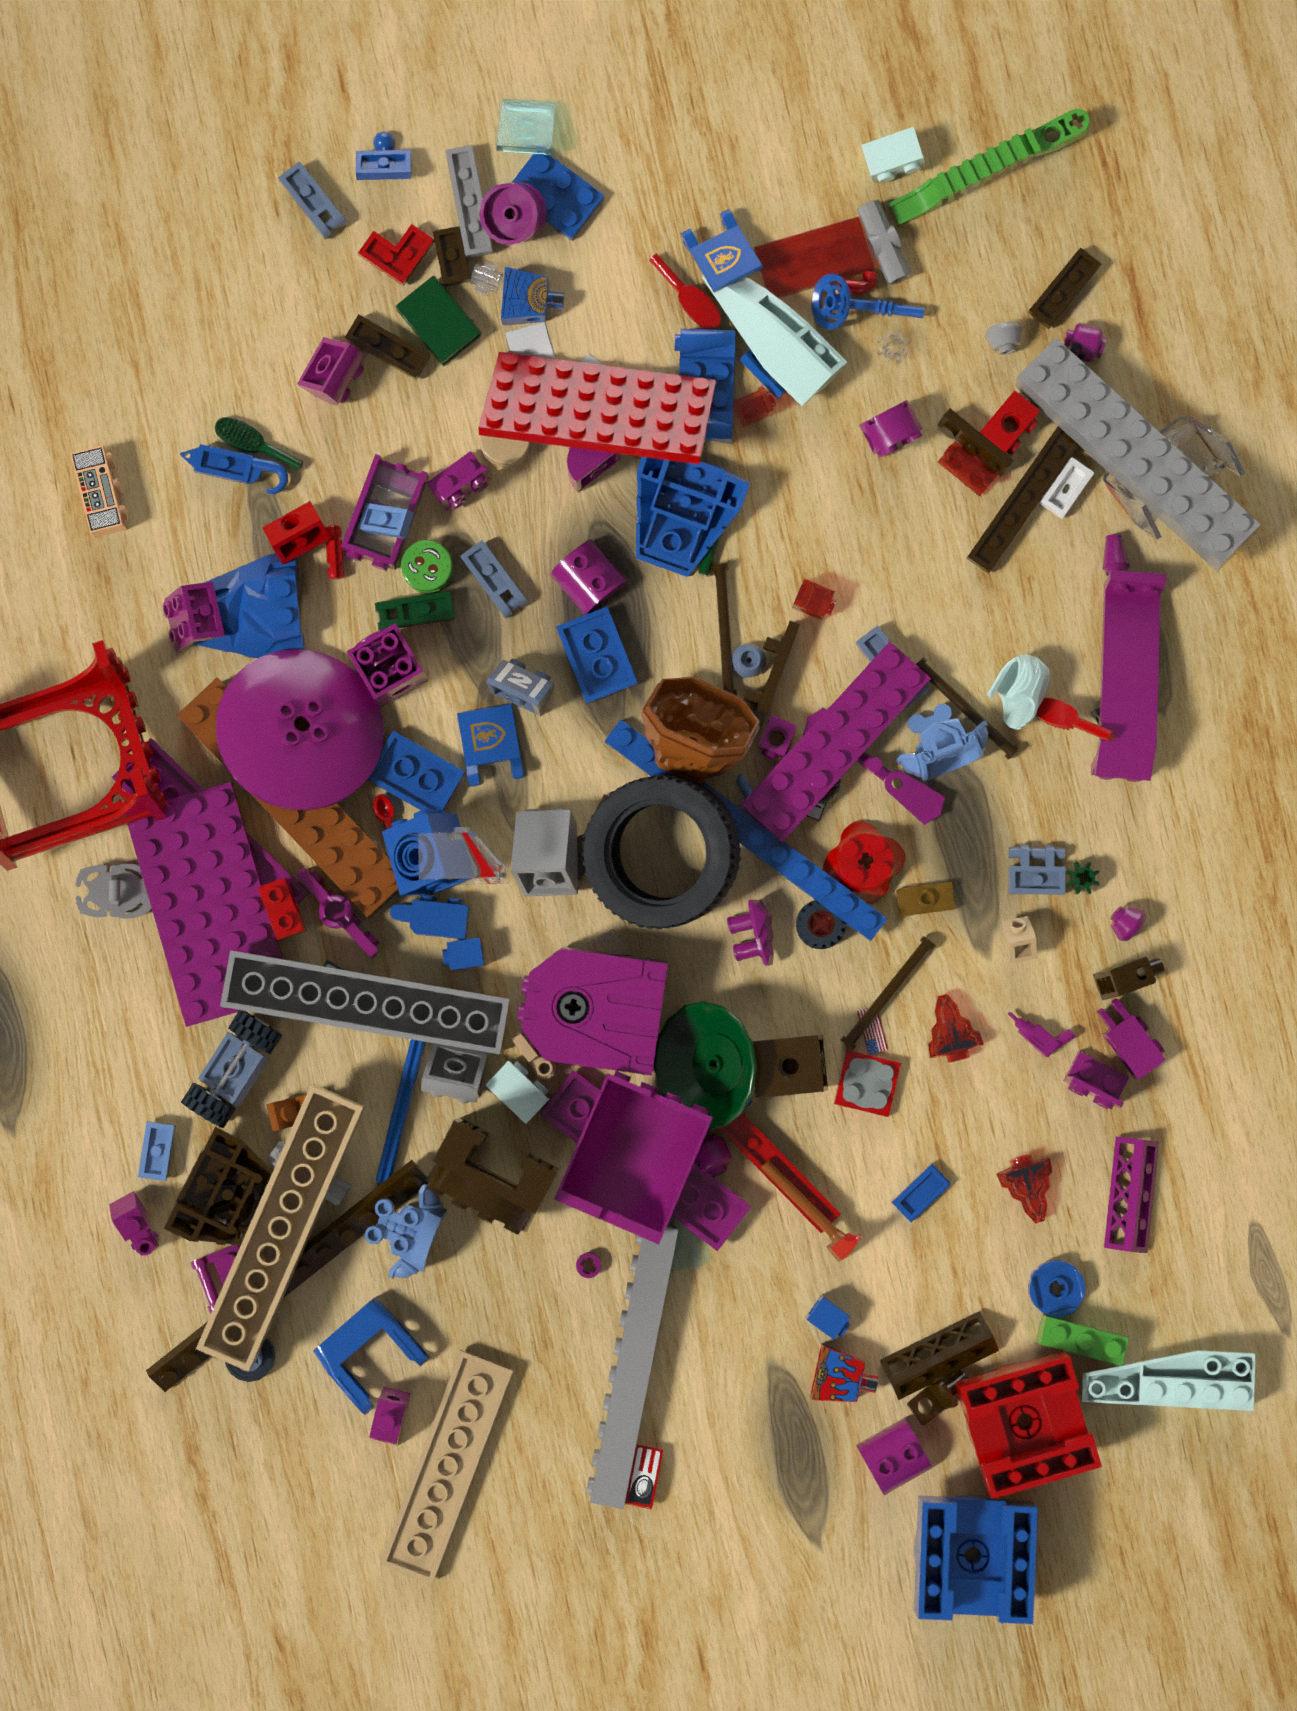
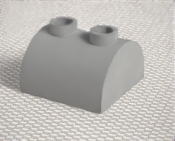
[421,1043,488,1103]

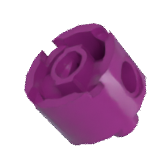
[859,400,923,458]

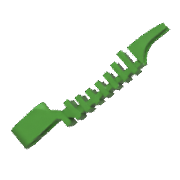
[888,108,1090,226]

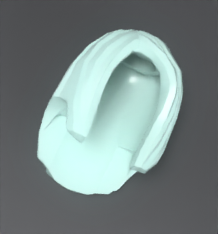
[987,654,1051,730]

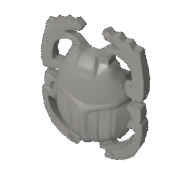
[75,863,151,919]

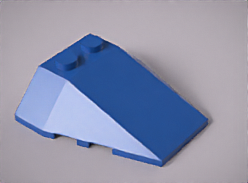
[636,457,750,577]

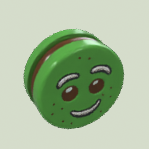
[401,540,454,594]

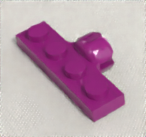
[296,867,381,959]

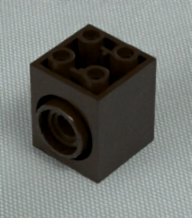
[752,1034,828,1098]

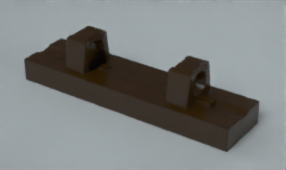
[744,621,800,731]

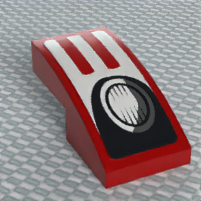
[625,1444,663,1510]

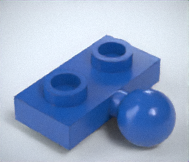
[356,131,412,180]

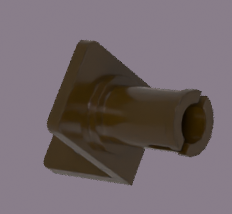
[907,1370,969,1425]

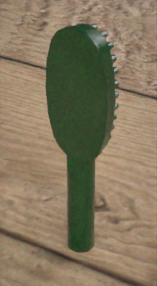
[215,417,304,471]

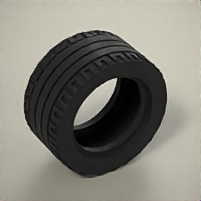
[582,775,741,929]

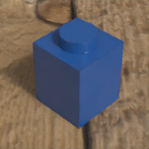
[442,937,485,971]
[805,1295,851,1340]

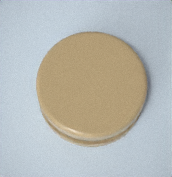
[479,435,531,467]

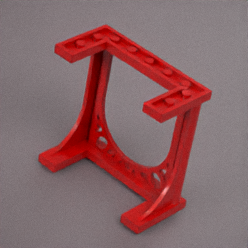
[0,640,169,871]

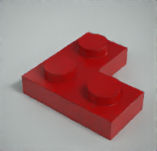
[358,224,435,286]

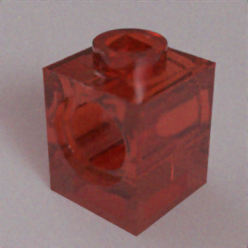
[792,579,837,620]

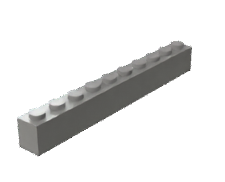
[586,1226,678,1509]

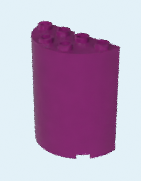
[554,1071,713,1245]

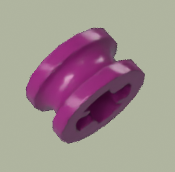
[576,1253,601,1278]

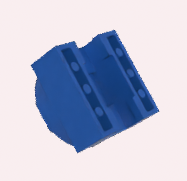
[914,1495,1038,1624]

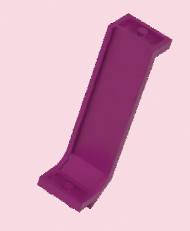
[1091,570,1166,782]

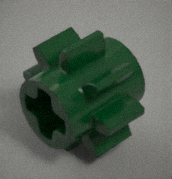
[1065,862,1100,895]

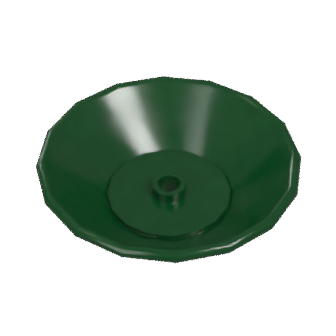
[654,1001,757,1130]

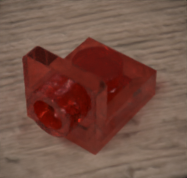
[733,385,776,428]

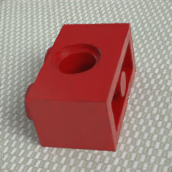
[980,390,1040,455]
[262,501,331,565]
[257,878,307,941]

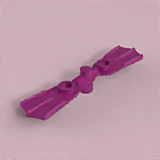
[803,707,945,825]

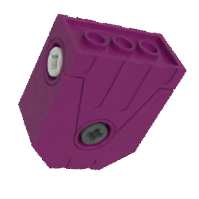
[517,946,668,1076]

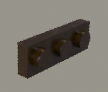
[1028,247,1102,329]
[345,314,430,381]
[938,408,1014,477]

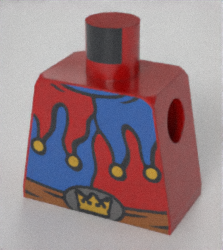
[810,1344,879,1402]

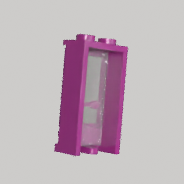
[341,454,429,571]

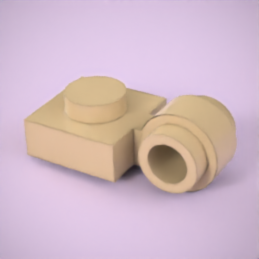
[512,1033,556,1080]

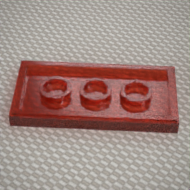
[754,216,874,298]

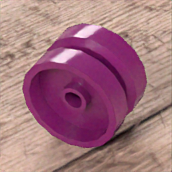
[479,181,547,245]

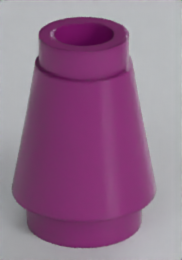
[1102,534,1130,576]

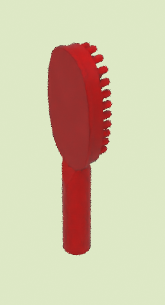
[649,253,721,330]
[1036,698,1115,742]

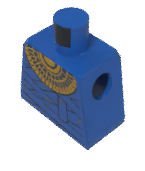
[501,267,564,325]

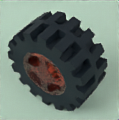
[796,900,846,949]

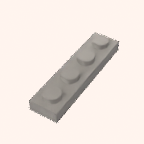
[445,145,493,259]

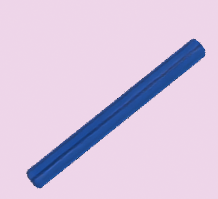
[376,1039,426,1183]

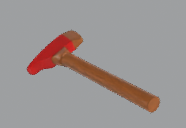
[761,1160,863,1262]

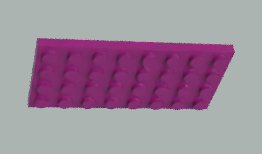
[127,782,284,1027]

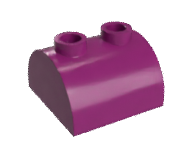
[297,337,365,405]
[567,447,621,493]
[550,539,628,615]
[856,1417,933,1496]

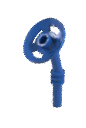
[812,274,925,330]

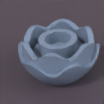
[732,643,766,678]

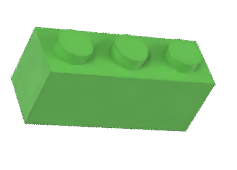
[1036,1314,1129,1366]

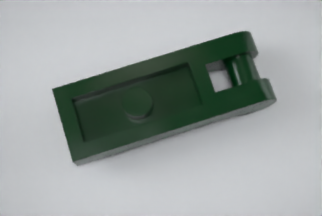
[374,591,455,630]

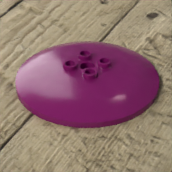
[216,649,384,811]

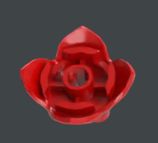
[822,821,906,904]

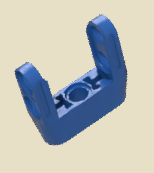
[313,1297,430,1415]

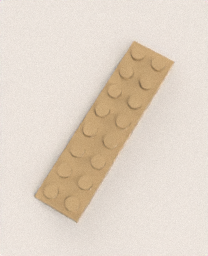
[380,1350,513,1584]

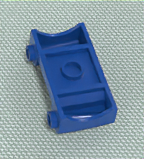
[674,329,736,444]

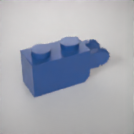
[389,895,470,940]

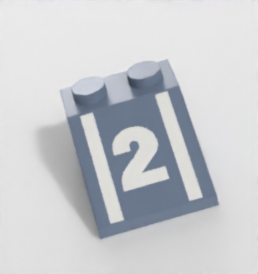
[486,659,554,716]

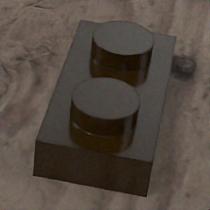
[433,226,471,286]

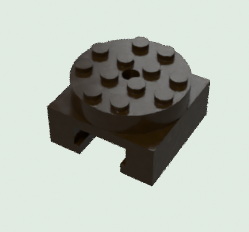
[426,1118,560,1235]

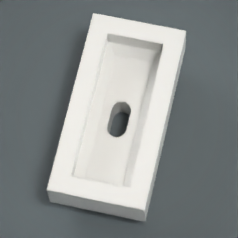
[1039,457,1095,519]

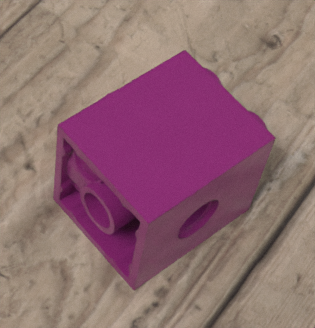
[347,623,428,708]

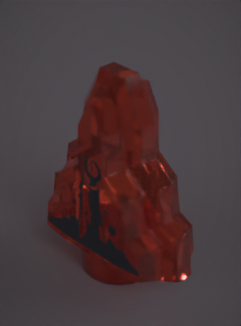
[928,994,984,1063]
[996,1154,1053,1224]

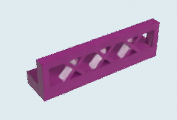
[1104,1136,1159,1253]

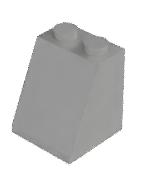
[510,808,578,897]

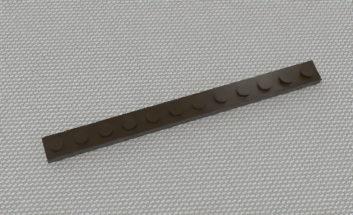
[146,1160,428,1392]

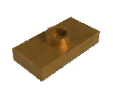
[896,882,955,917]

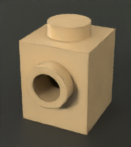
[1001,916,1038,964]

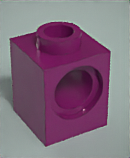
[758,715,797,761]

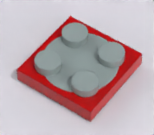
[834,1050,901,1117]

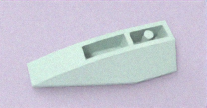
[702,275,847,406]
[1082,1350,1255,1411]

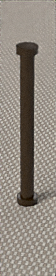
[712,563,737,695]
[916,657,1019,760]
[840,936,936,1050]

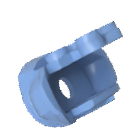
[896,704,988,781]
[365,1183,448,1279]

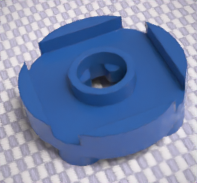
[1028,1260,1086,1317]

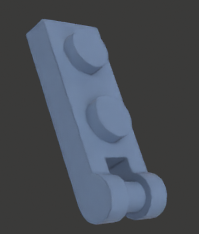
[278,161,347,240]
[460,540,528,619]

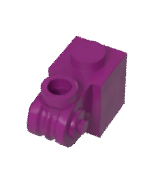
[109,1191,159,1256]

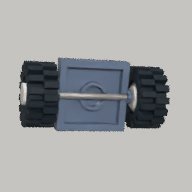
[181,1010,283,1128]

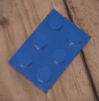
[512,147,604,241]
[556,607,638,704]
[368,731,466,813]

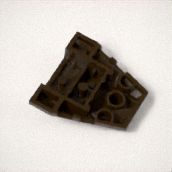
[164,1126,273,1246]

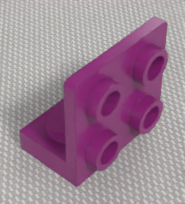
[426,451,491,511]
[163,581,225,652]
[1063,1051,1129,1110]

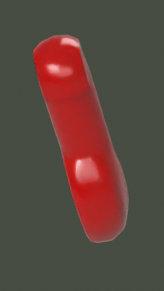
[373,794,395,830]

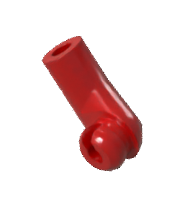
[838,270,878,295]

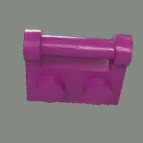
[190,1245,240,1315]

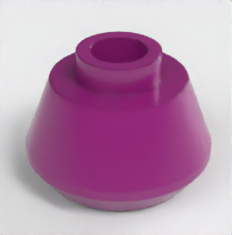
[1110,905,1146,941]

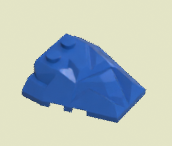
[193,554,305,658]

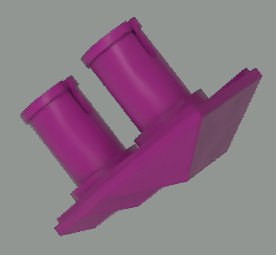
[727,900,774,966]

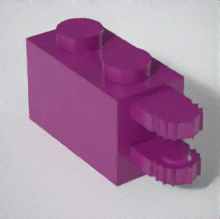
[1097,998,1166,1080]

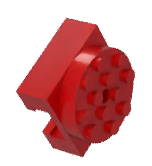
[955,1351,1102,1499]

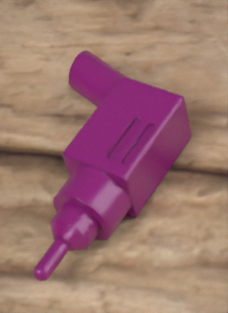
[1008,1012,1076,1057]

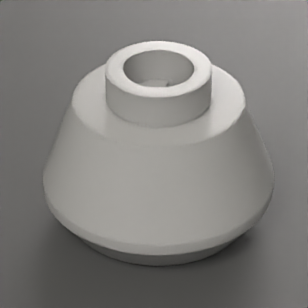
[985,321,1022,355]

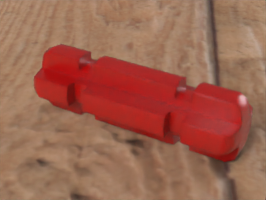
[326,525,344,580]

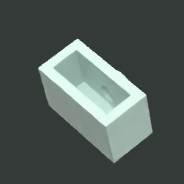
[861,127,925,183]
[485,1061,549,1124]

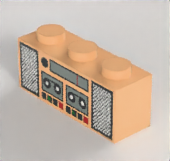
[70,445,129,538]

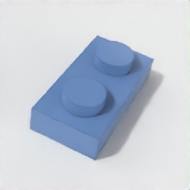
[358,503,414,539]
[138,1121,176,1181]

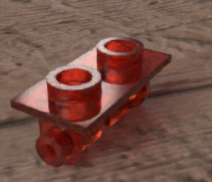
[937,441,997,497]

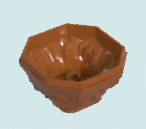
[642,677,760,784]

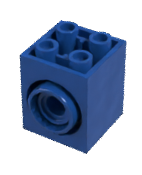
[382,809,475,895]

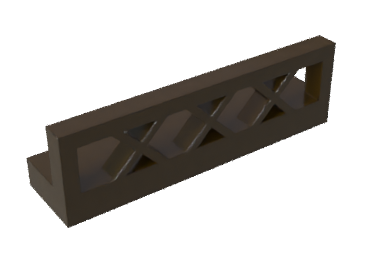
[879,1311,999,1400]

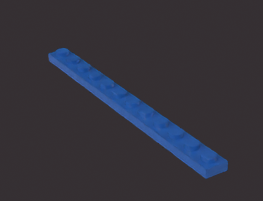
[604,720,887,942]

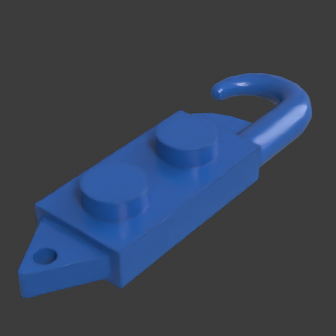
[180,444,288,494]

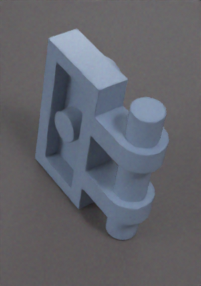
[1008,844,1066,895]

